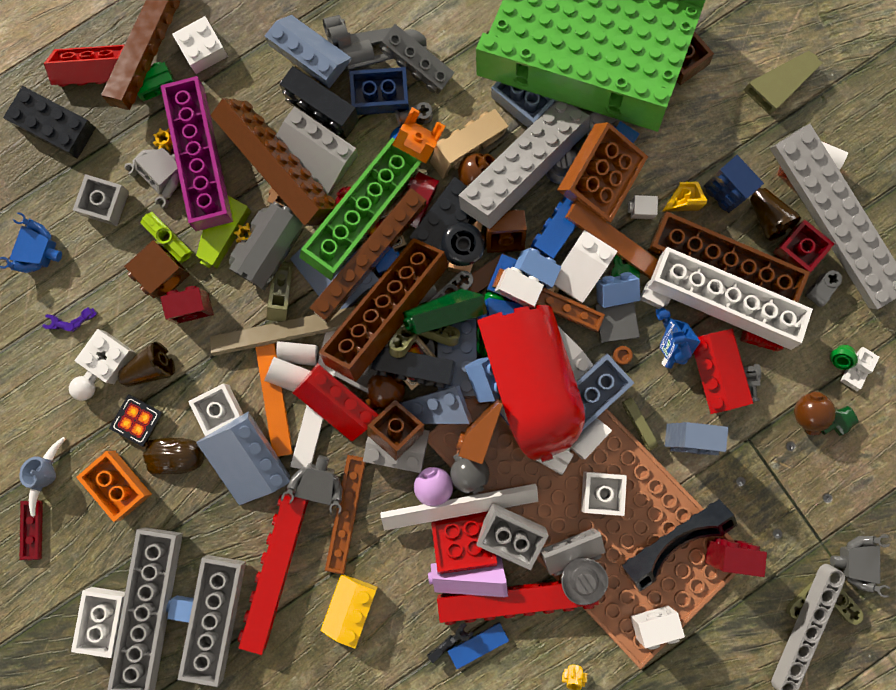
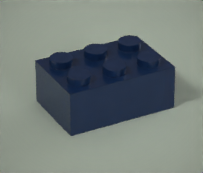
[349,67,409,115]
[704,155,764,213]

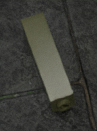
[744,51,822,115]

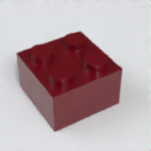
[773,219,834,273]
[160,286,214,324]

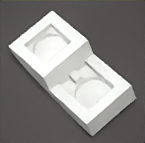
[840,347,879,392]

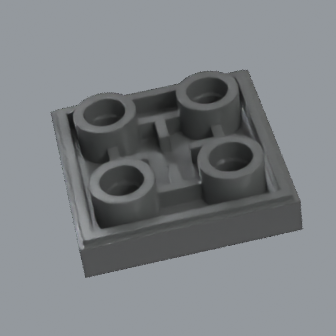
[595,302,639,343]

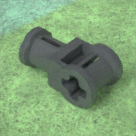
[395,102,433,127]
[744,364,761,402]

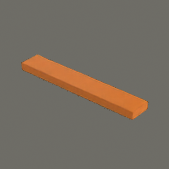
[255,343,293,457]

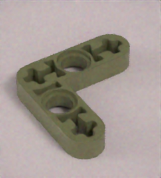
[389,323,460,358]
[787,582,864,625]

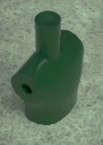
[821,406,859,436]

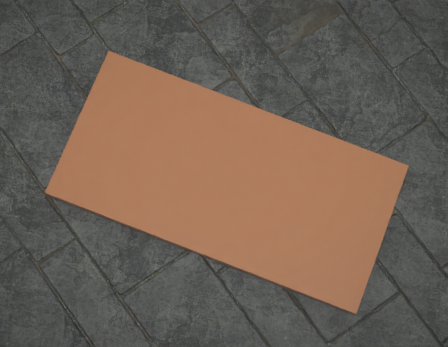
[427,399,736,669]

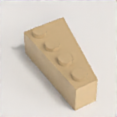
[430,109,508,179]

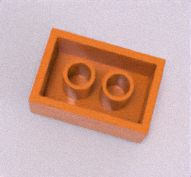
[76,450,152,522]

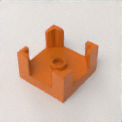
[392,107,445,163]

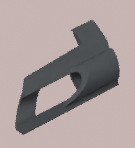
[323,15,427,71]

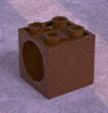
[124,240,190,299]

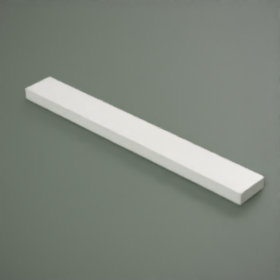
[290,330,337,469]
[381,484,538,531]

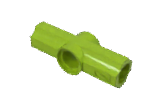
[140,212,193,263]

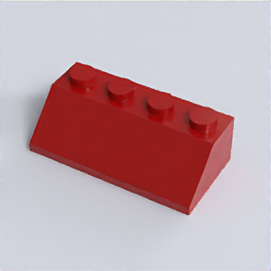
[44,45,124,87]
[694,328,754,414]
[292,363,379,442]

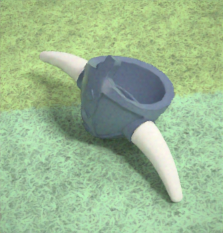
[19,437,66,517]

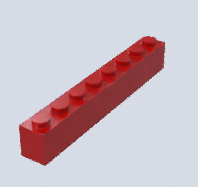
[238,493,309,655]
[437,580,599,625]

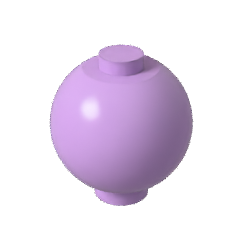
[414,467,453,506]

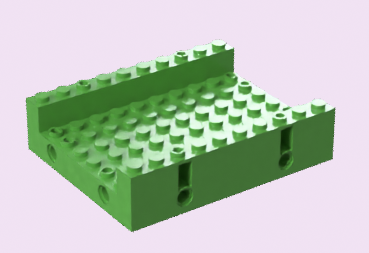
[476,0,706,132]

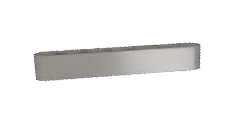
[771,564,845,690]

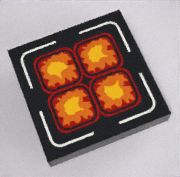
[109,394,163,447]

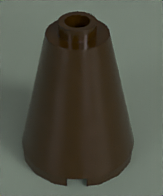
[750,188,801,241]
[118,342,175,387]

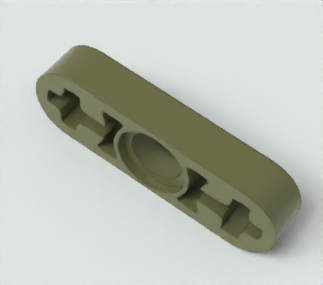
[622,397,658,451]

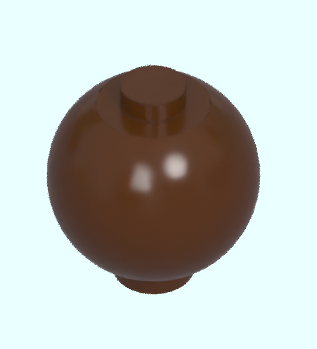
[458,153,495,187]
[366,374,405,410]
[794,392,836,436]

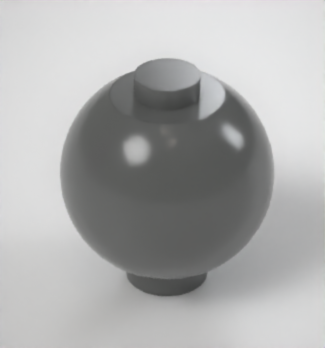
[450,453,490,495]

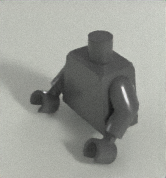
[281,456,343,515]
[830,534,891,598]

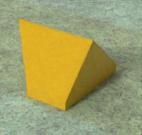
[662,182,707,212]

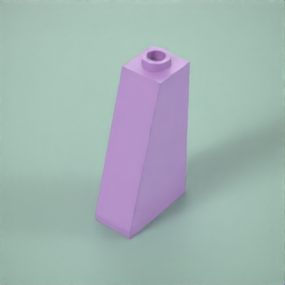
[428,555,508,597]

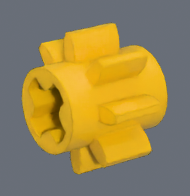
[153,128,173,152]
[234,223,251,243]
[562,665,587,690]

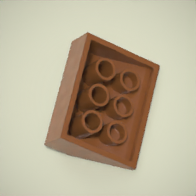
[557,122,648,223]
[456,398,503,464]

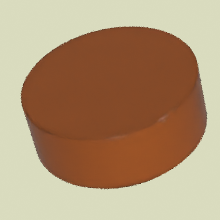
[613,346,633,365]

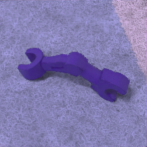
[43,307,98,332]

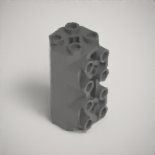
[229,201,306,291]

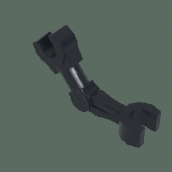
[426,623,473,663]

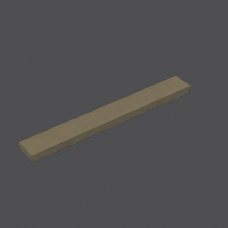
[210,306,357,356]

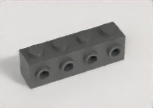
[379,24,455,94]

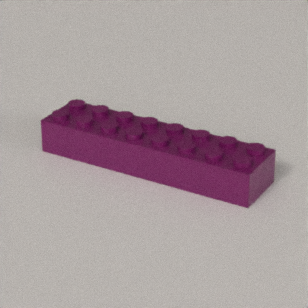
[161,76,233,231]

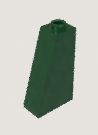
[403,289,487,334]

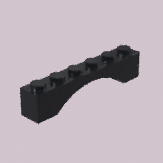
[622,499,738,592]

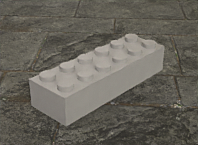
[178,555,246,687]

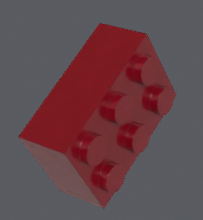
[705,537,767,577]

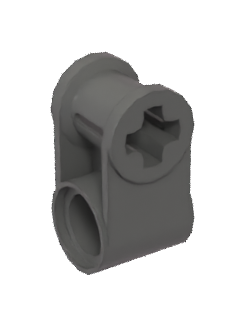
[805,270,842,308]

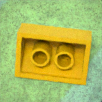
[320,574,378,648]

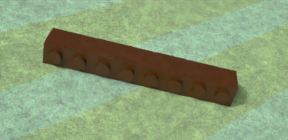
[101,0,181,111]
[310,188,426,324]

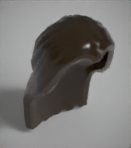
[143,438,204,475]

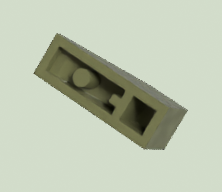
[266,262,293,322]

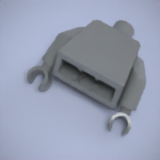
[124,148,180,209]

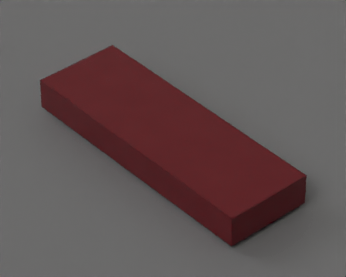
[19,500,43,561]

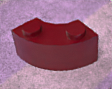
[408,172,439,228]

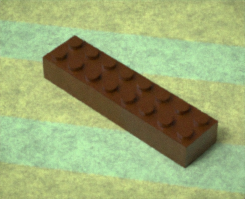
[210,98,336,226]
[647,212,810,303]
[318,238,449,382]

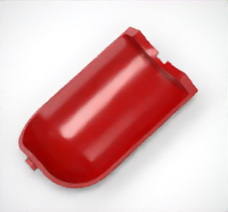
[477,305,585,462]

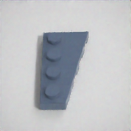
[400,385,473,424]

